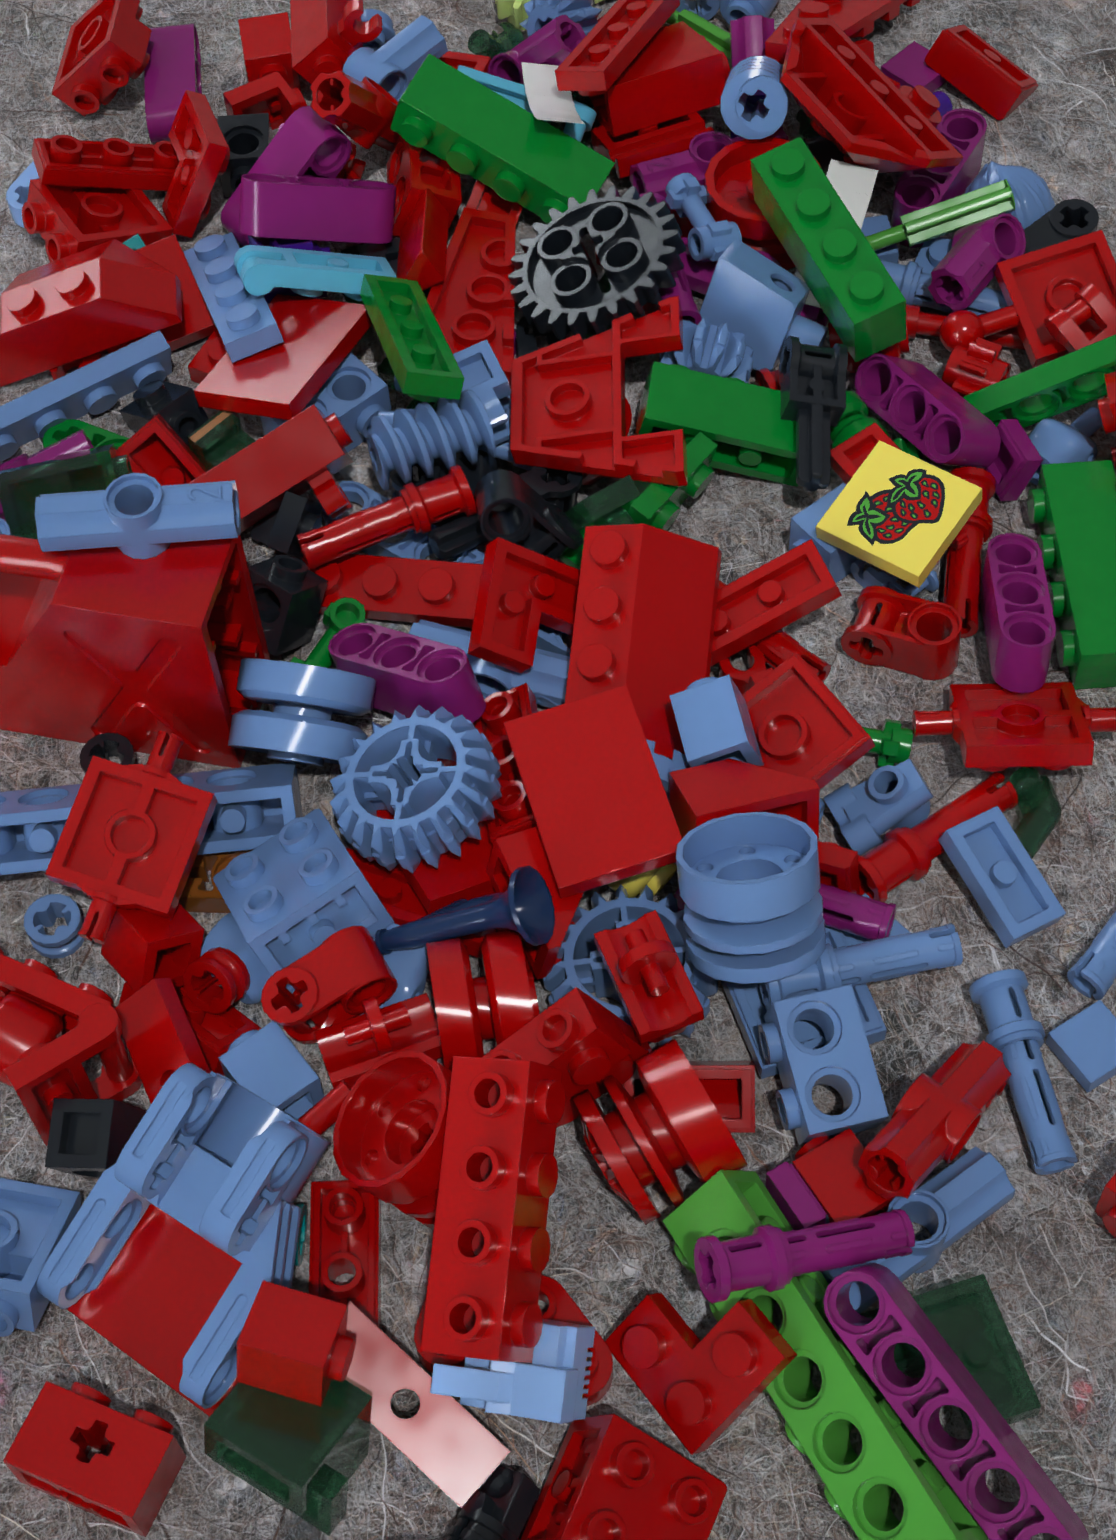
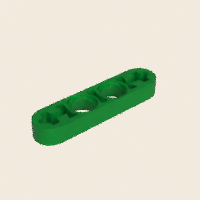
[963,334,1116,428]

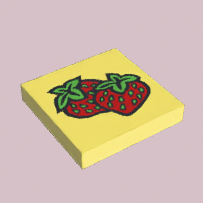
[816,440,982,588]

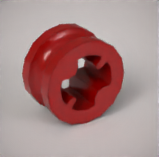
[183,947,250,1014]

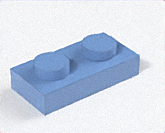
[938,806,1066,948]

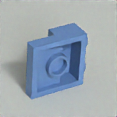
[0,1178,82,1337]

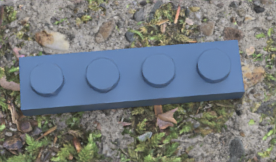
[183,232,284,363]
[0,330,172,462]

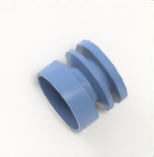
[676,812,826,984]

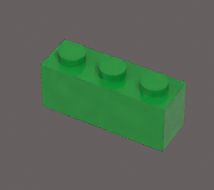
[635,361,798,487]

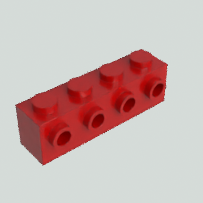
[420,1056,566,1363]

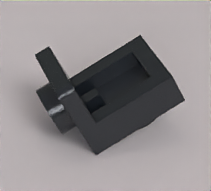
[119,380,216,453]
[250,491,323,558]

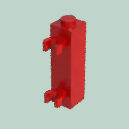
[290,0,382,85]
[188,404,353,532]

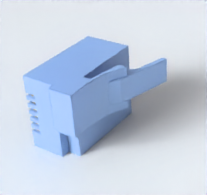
[430,1319,595,1424]

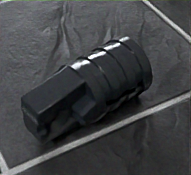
[446,1467,540,1540]

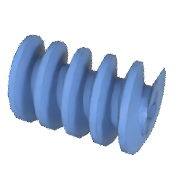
[720,56,791,139]
[366,390,496,491]

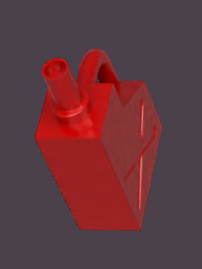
[0,534,270,768]

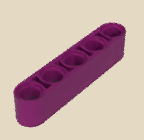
[824,1263,1089,1540]

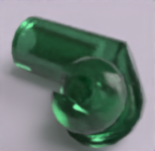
[468,22,524,60]

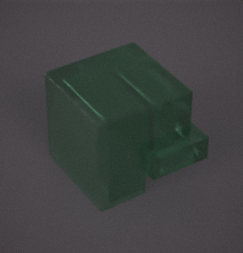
[204,1380,372,1536]

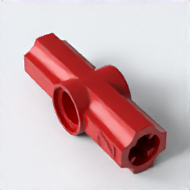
[310,70,400,152]
[858,1040,1012,1199]

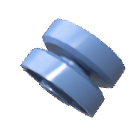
[228,658,377,766]

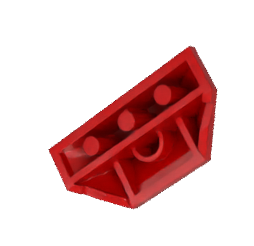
[780,18,963,174]
[0,239,182,387]

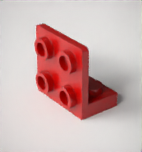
[520,1413,727,1540]

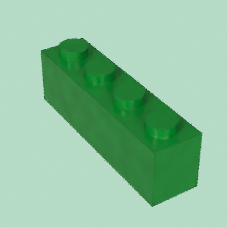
[390,54,615,224]
[750,136,906,363]
[1027,460,1116,690]

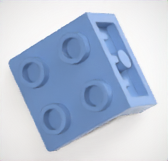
[213,809,394,991]

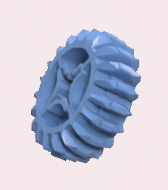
[330,705,502,873]
[543,884,718,1046]

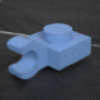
[453,339,511,445]

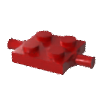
[912,682,1116,772]
[45,730,218,944]

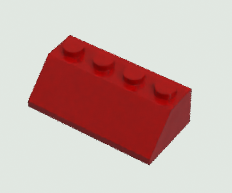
[565,523,722,760]

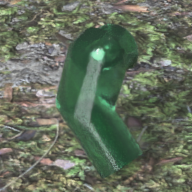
[1009,767,1062,859]

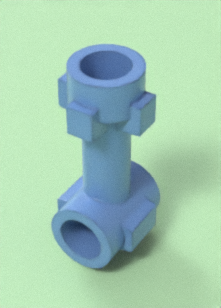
[665,173,742,262]

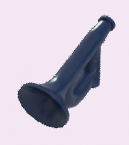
[375,866,555,955]

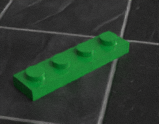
[360,274,465,402]

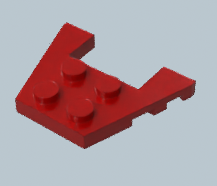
[510,296,688,486]

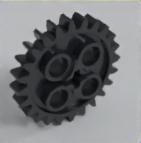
[508,185,686,341]

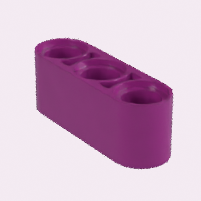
[144,23,202,144]
[220,105,352,247]
[890,108,987,248]
[238,173,396,244]
[855,353,1001,469]
[979,533,1056,693]
[328,623,486,723]

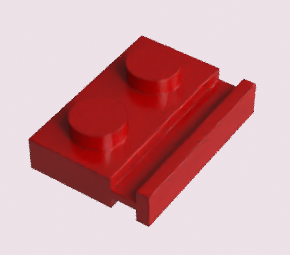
[591,112,714,179]

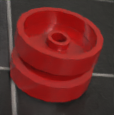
[704,136,821,270]
[426,930,539,1071]

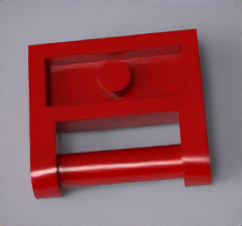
[3,1003,142,1146]

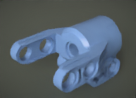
[36,1063,330,1409]

